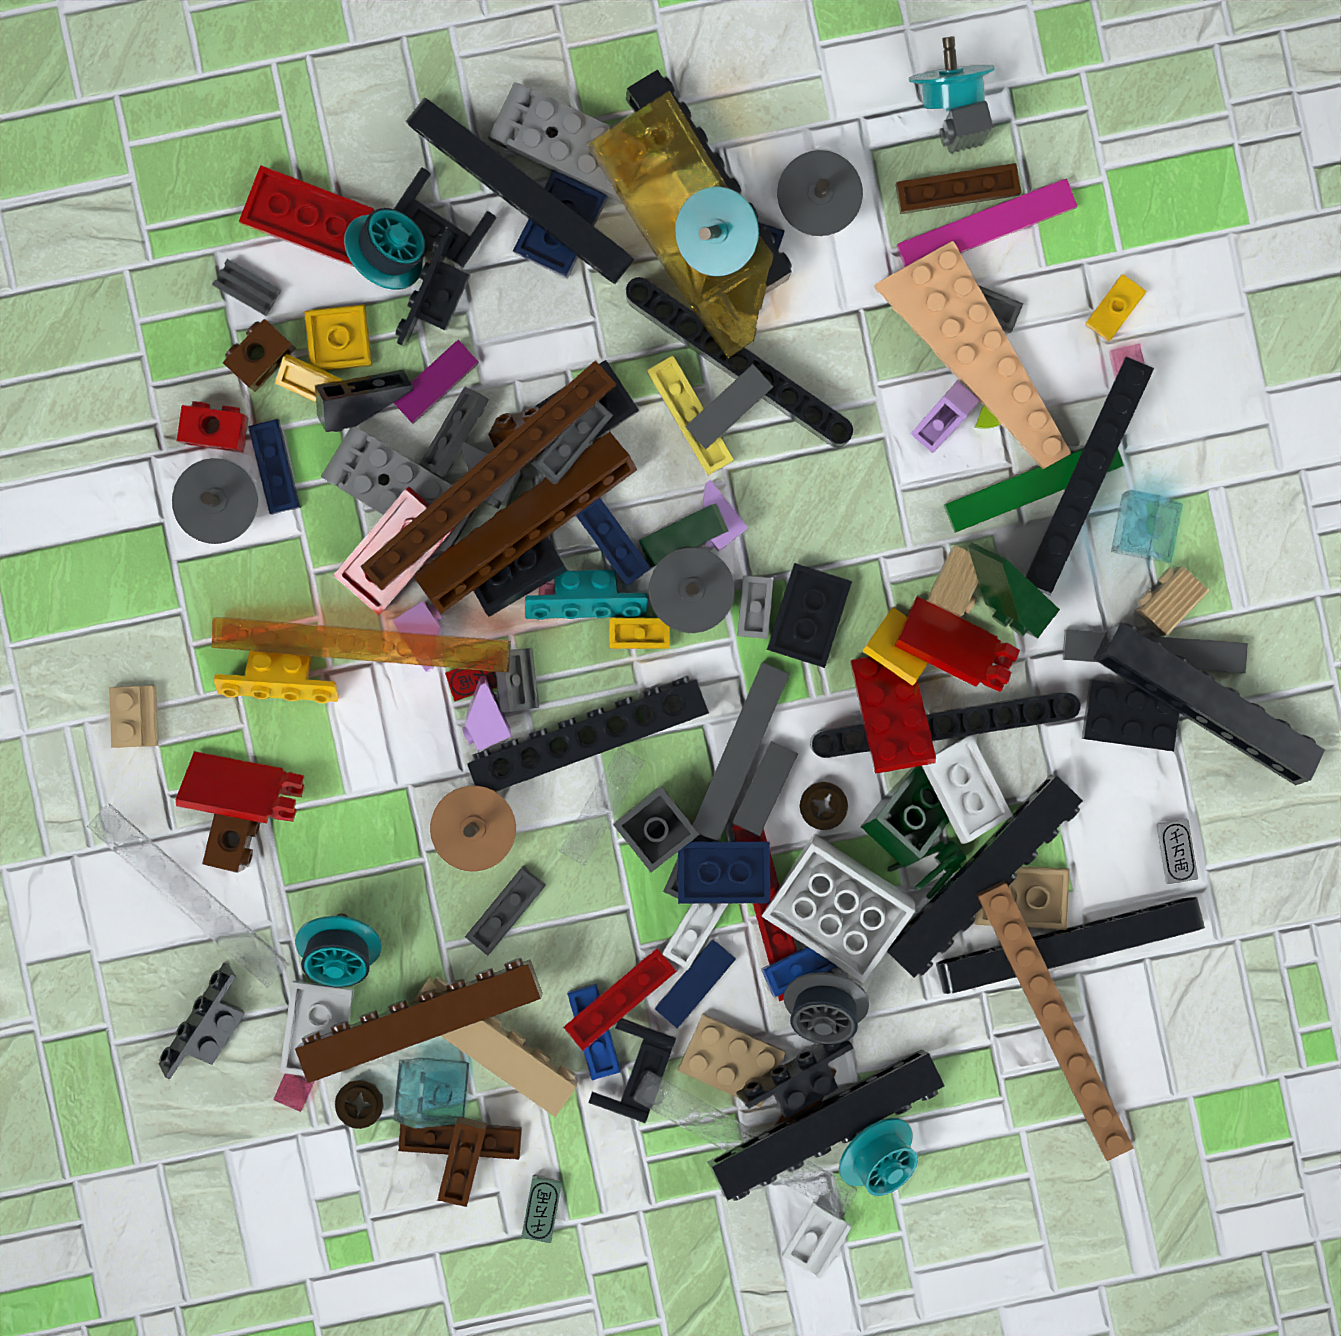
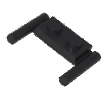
[394,167,497,268]
[588,1018,676,1123]

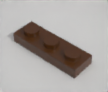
[437,1117,487,1207]

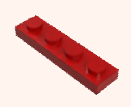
[563,948,677,1051]

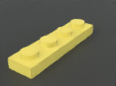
[647,355,734,476]

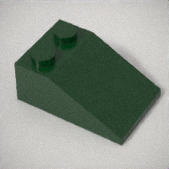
[968,542,1060,639]
[860,766,950,868]

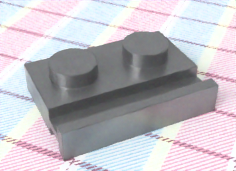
[494,648,539,713]

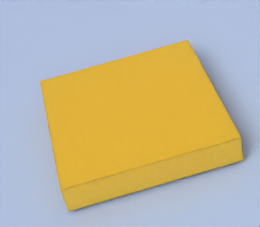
[304,304,372,371]
[862,607,928,686]

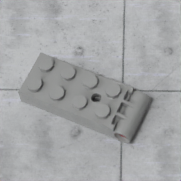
[488,82,648,204]
[320,426,476,552]

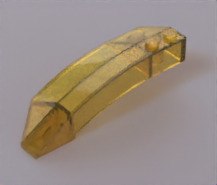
[586,91,774,358]

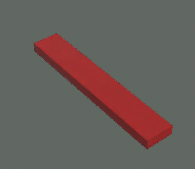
[732,825,797,1002]

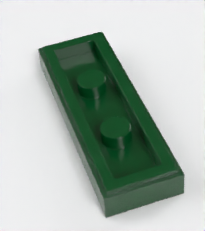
[639,503,728,568]

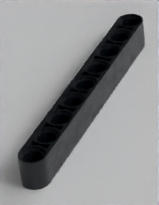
[405,97,634,284]
[626,277,853,447]
[810,692,1081,758]
[936,897,1205,994]

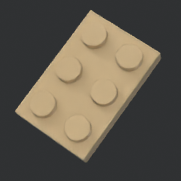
[678,1013,786,1108]

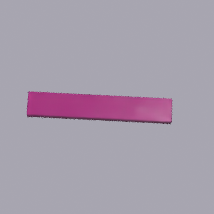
[896,178,1077,267]

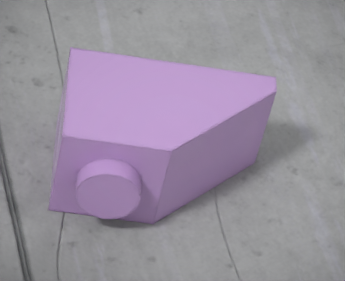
[910,380,980,453]
[702,480,748,552]
[392,601,443,672]
[462,675,511,751]

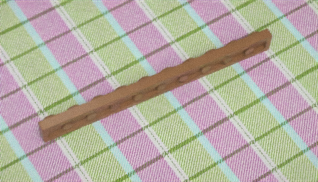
[976,880,1134,1161]

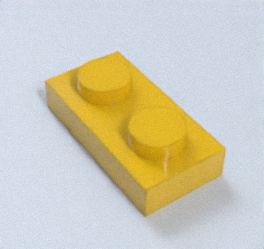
[609,618,670,649]

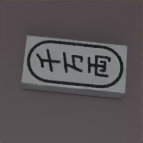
[1156,819,1198,884]

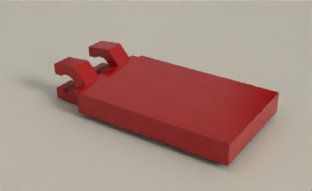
[895,596,1020,692]
[175,751,305,824]

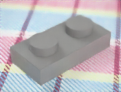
[737,575,774,639]

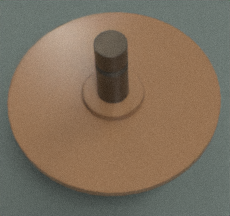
[430,786,516,872]

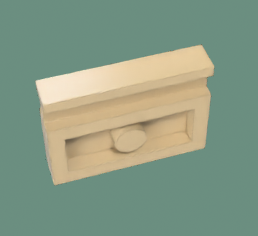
[109,686,158,748]

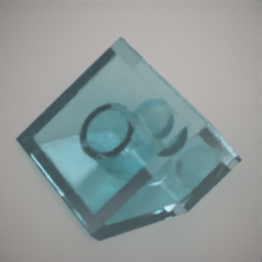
[1111,490,1183,564]
[393,1058,469,1129]

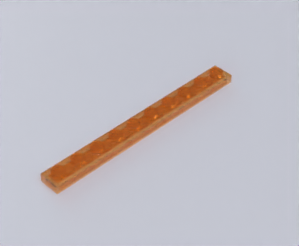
[212,617,511,672]

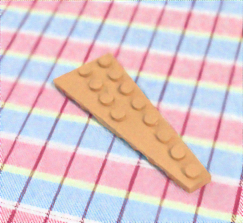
[874,241,1071,469]

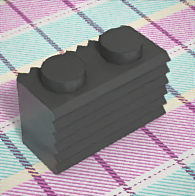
[939,100,993,154]

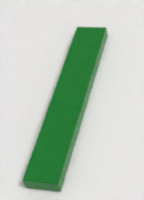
[944,449,1125,533]

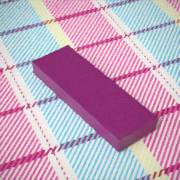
[394,340,479,424]

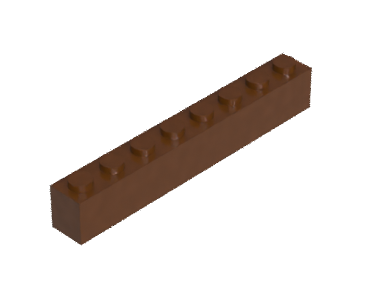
[413,432,637,614]
[295,958,543,1084]

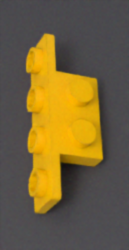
[214,650,339,703]

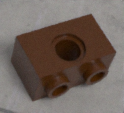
[223,319,297,392]
[202,814,260,873]

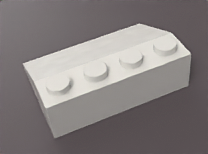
[762,834,916,983]

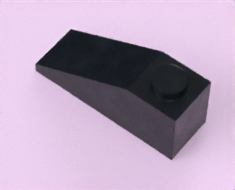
[315,370,413,432]

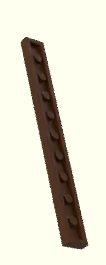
[360,360,616,591]

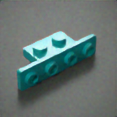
[525,570,648,620]

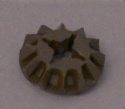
[799,781,848,830]
[335,1079,384,1129]

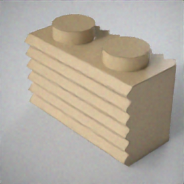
[926,545,979,617]
[1135,566,1209,636]

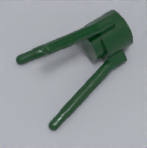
[887,840,966,899]

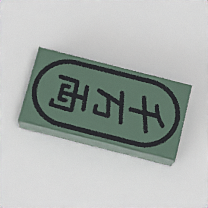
[521,1176,562,1243]

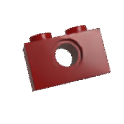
[176,401,249,453]

